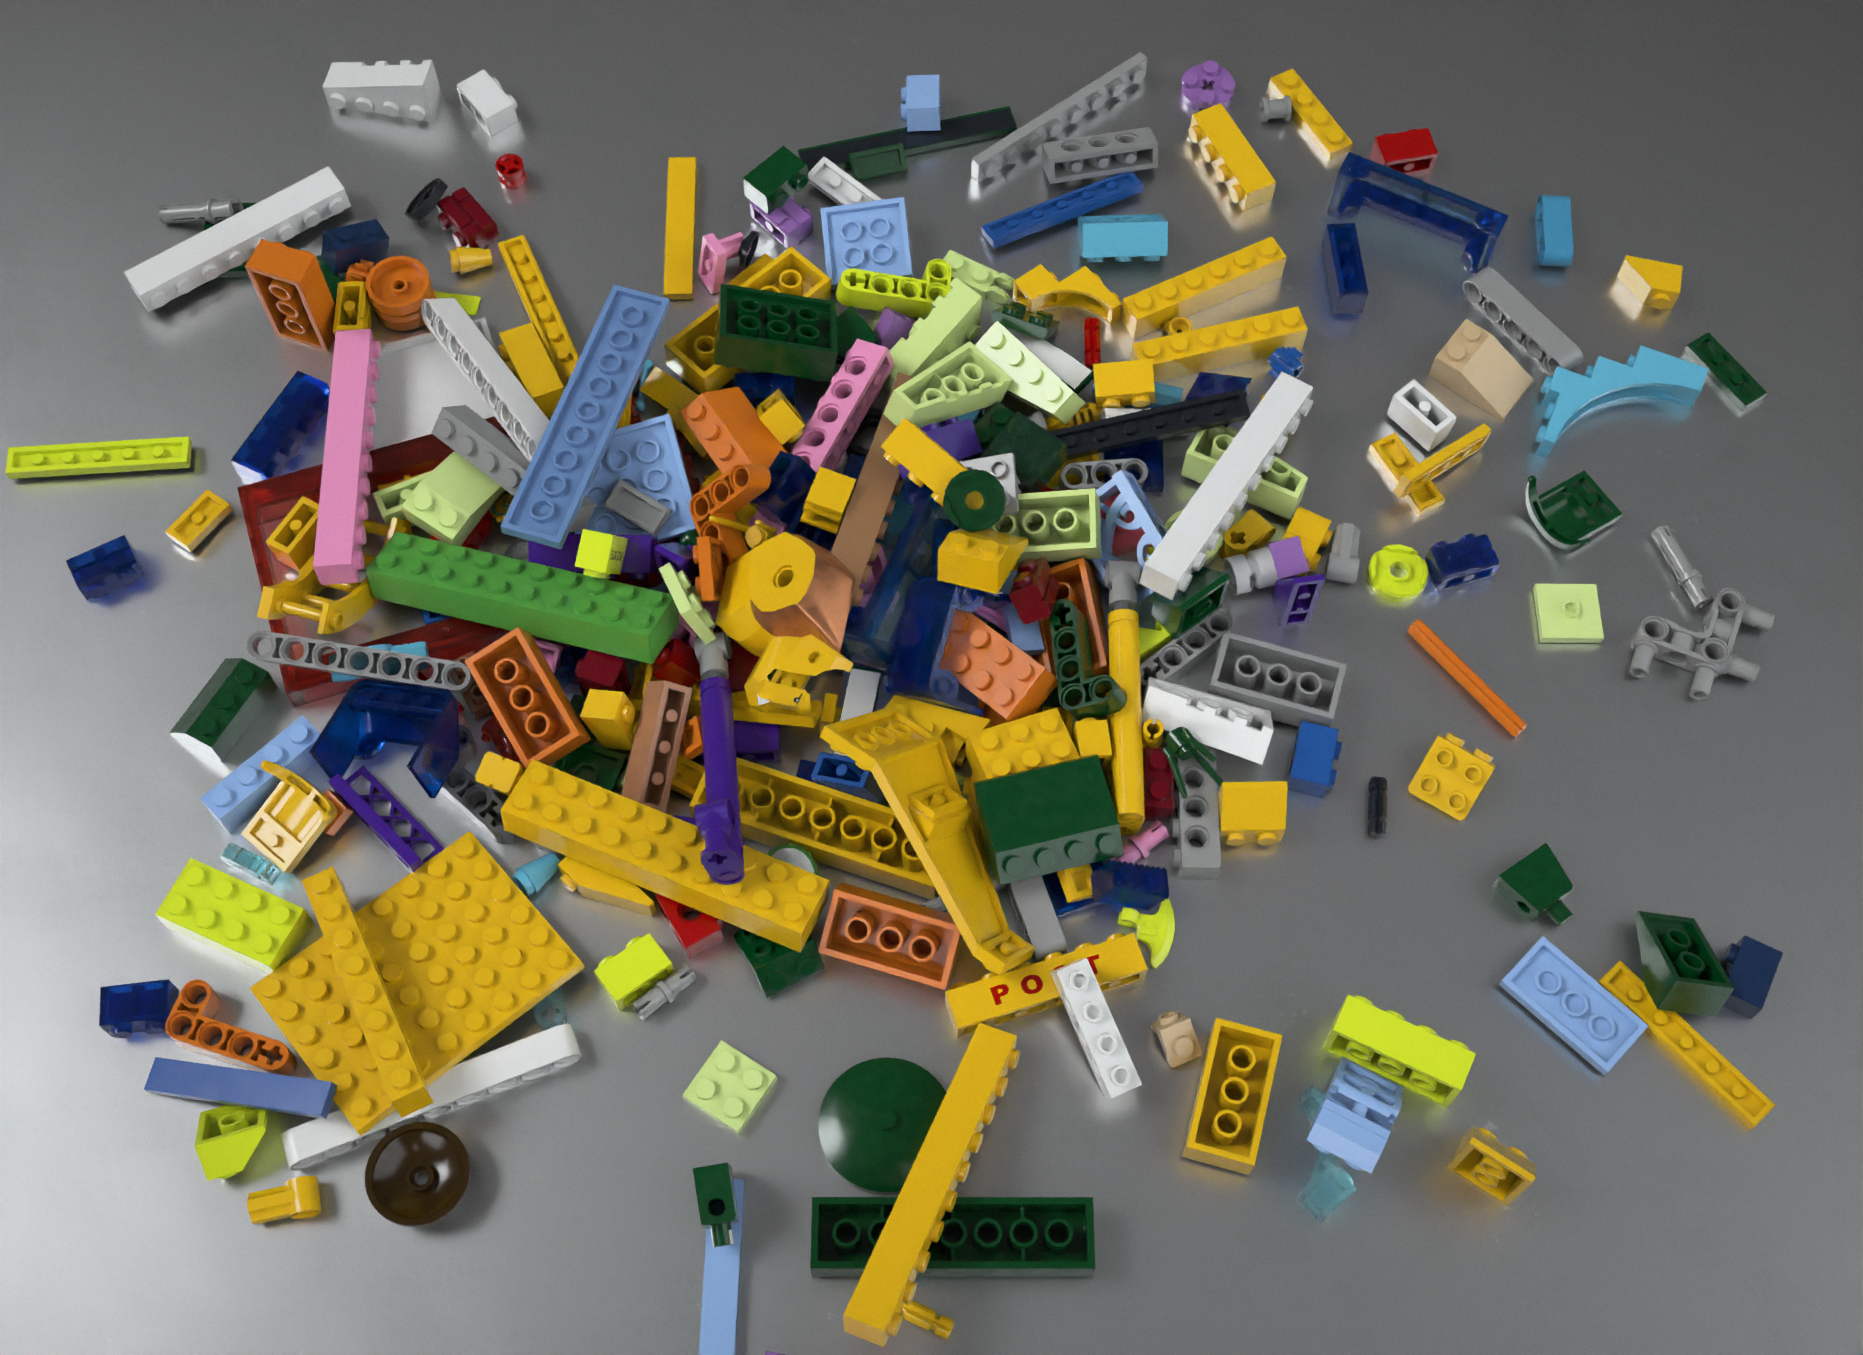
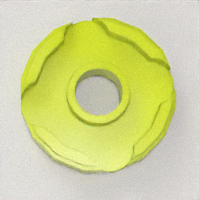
[1367,544,1429,602]

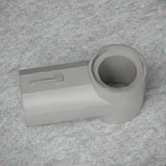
[1324,522,1361,584]

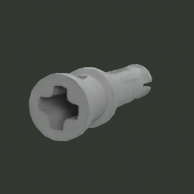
[157,197,244,224]

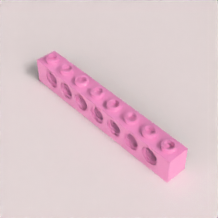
[748,339,895,536]

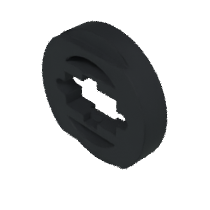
[405,178,448,223]

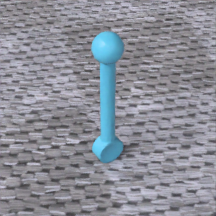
[634,359,653,411]

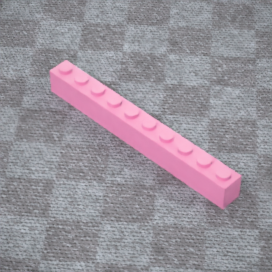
[313,329,381,585]

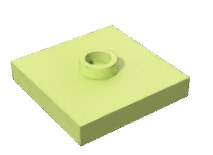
[1533,584,1604,643]

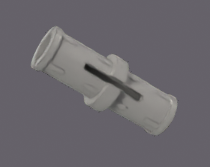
[631,963,697,1020]

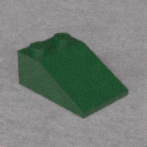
[1635,911,1734,1016]

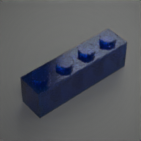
[231,370,330,489]

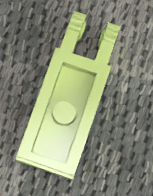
[943,250,1015,304]

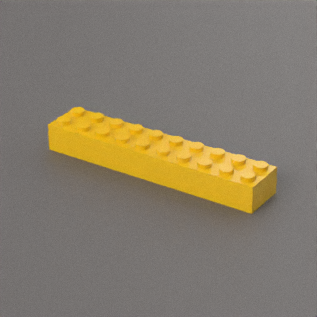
[500,759,829,953]

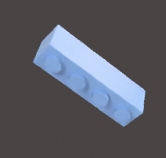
[200,715,331,834]

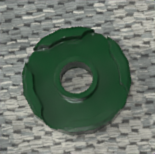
[943,469,1006,532]

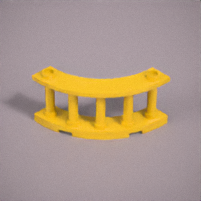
[257,517,412,634]

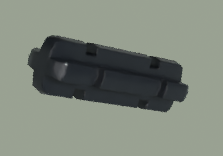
[1368,776,1387,838]

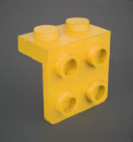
[1408,732,1496,820]

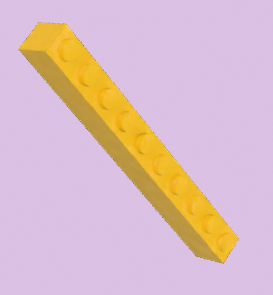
[843,1022,1020,1347]

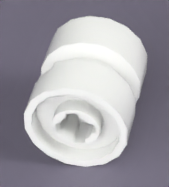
[1223,547,1277,596]

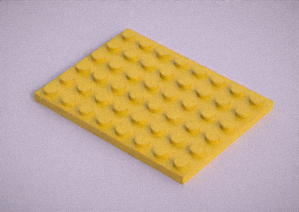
[249,831,584,1136]

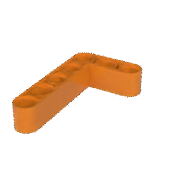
[689,463,771,580]

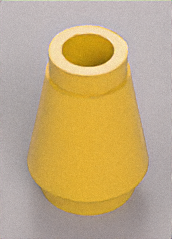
[449,246,492,275]

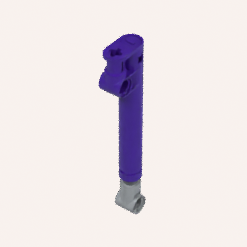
[694,631,745,885]

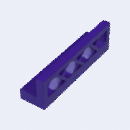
[328,766,444,873]

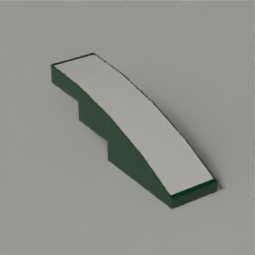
[1004,326,1094,395]
[833,666,882,756]

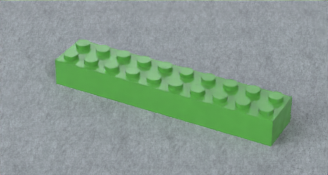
[365,532,679,664]

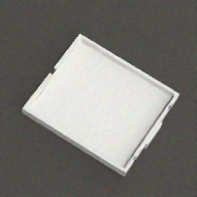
[369,317,500,460]

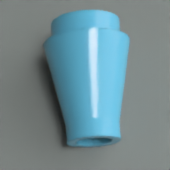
[512,853,561,896]

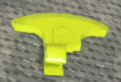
[1117,897,1175,969]

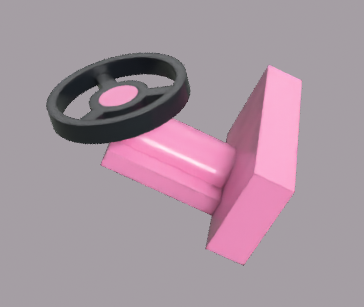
[698,230,759,295]

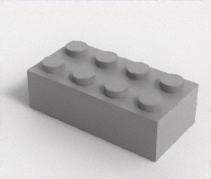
[1208,631,1347,727]

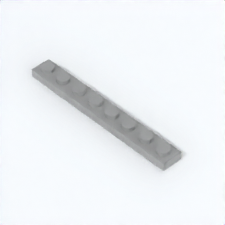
[971,52,1147,183]

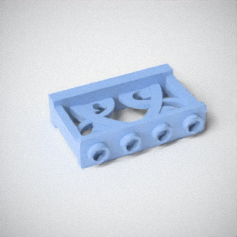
[1088,470,1168,612]

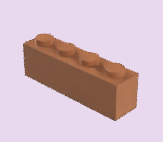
[622,680,693,813]

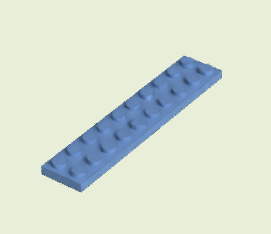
[500,284,671,549]

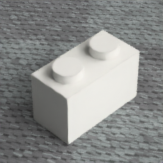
[456,69,518,137]
[1387,379,1457,452]

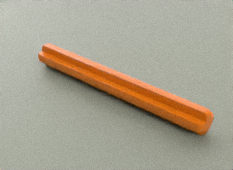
[1407,619,1527,737]

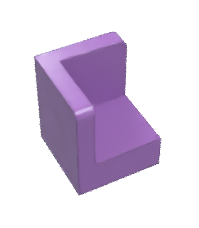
[873,307,915,350]
[1269,536,1311,579]

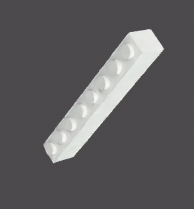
[124,166,351,312]

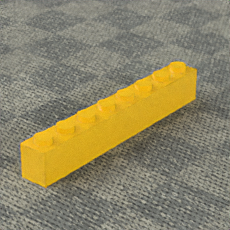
[301,866,434,1118]

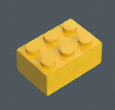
[965,707,1080,781]

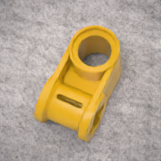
[1220,509,1276,560]

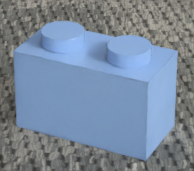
[901,74,941,132]

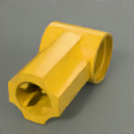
[247,1176,322,1225]

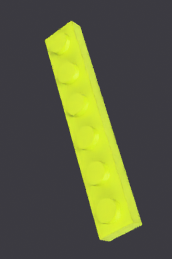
[5,436,192,479]

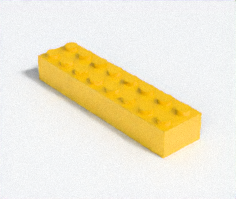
[689,757,937,900]

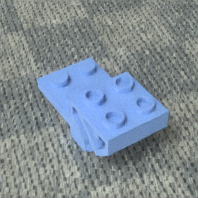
[1306,1056,1404,1173]

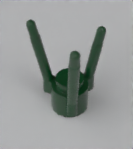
[1162,727,1224,799]

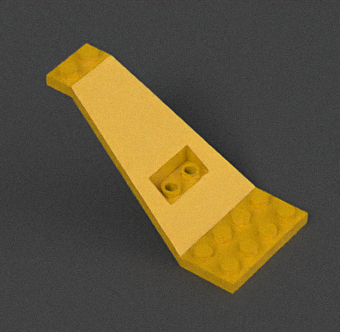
[820,706,1036,975]

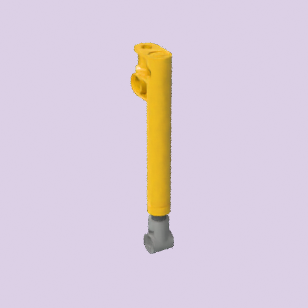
[1104,560,1145,837]

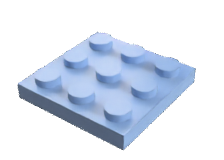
[820,197,913,290]

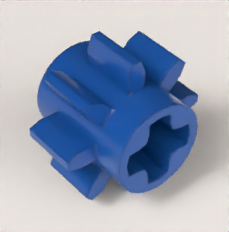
[1268,346,1304,379]

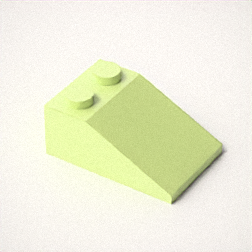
[401,451,504,546]

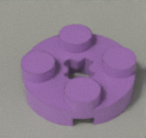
[1180,60,1236,111]

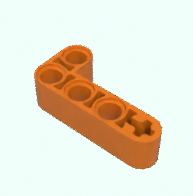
[165,979,297,1076]

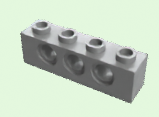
[1042,127,1158,184]
[1171,748,1221,879]

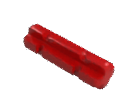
[1084,317,1101,370]

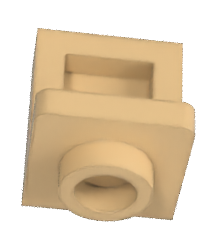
[1150,1011,1203,1068]

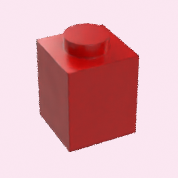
[652,638,701,687]

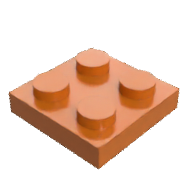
[693,536,724,604]

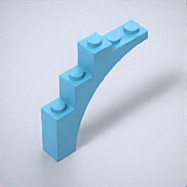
[1535,345,1709,458]

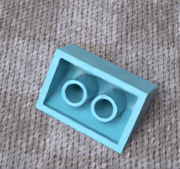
[1077,214,1168,262]

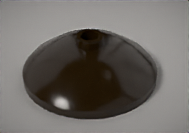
[365,1122,471,1227]

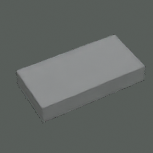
[603,479,672,536]

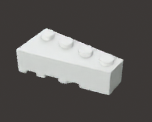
[322,60,443,122]
[1141,677,1274,765]

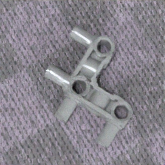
[1629,587,1775,701]

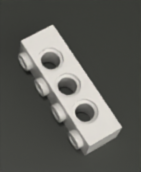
[1050,958,1142,1099]

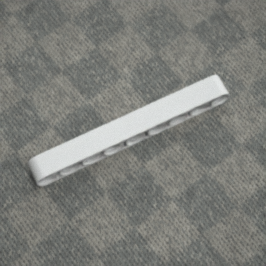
[421,298,549,462]
[280,1024,582,1170]

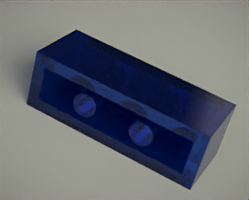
[1321,223,1368,315]

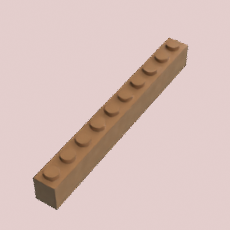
[831,372,913,615]

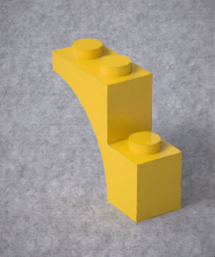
[1013,264,1122,326]

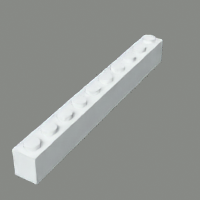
[1139,372,1313,601]

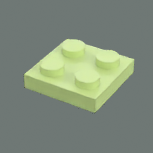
[659,562,716,645]
[682,1040,777,1135]

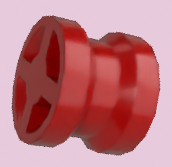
[495,153,527,190]

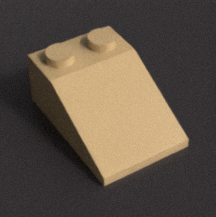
[1428,319,1534,421]

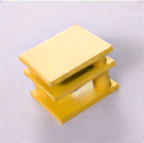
[800,466,856,534]

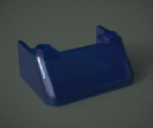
[883,576,1012,717]
[309,679,460,799]

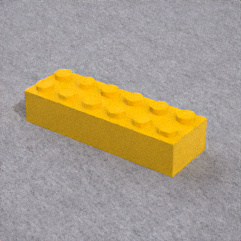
[664,246,832,394]

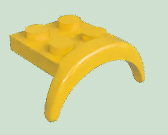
[241,760,337,874]

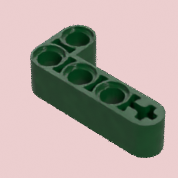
[1049,599,1127,721]

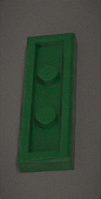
[1684,332,1767,412]

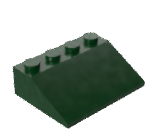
[714,284,838,382]
[973,754,1124,885]

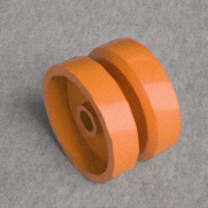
[366,256,437,331]

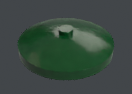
[818,1057,946,1195]

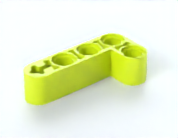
[835,259,952,319]

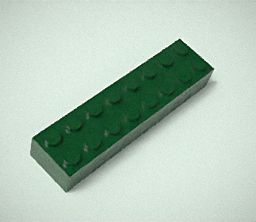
[810,1197,1095,1277]

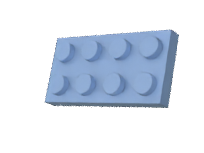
[1499,936,1648,1076]

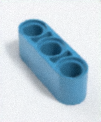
[1536,195,1573,267]

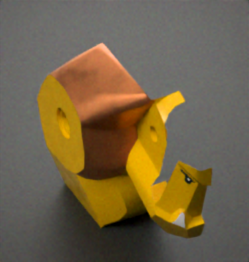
[715,532,856,716]

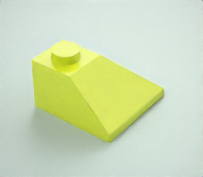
[194,1104,268,1181]

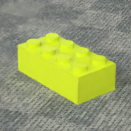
[155,858,314,974]
[1322,994,1476,1108]

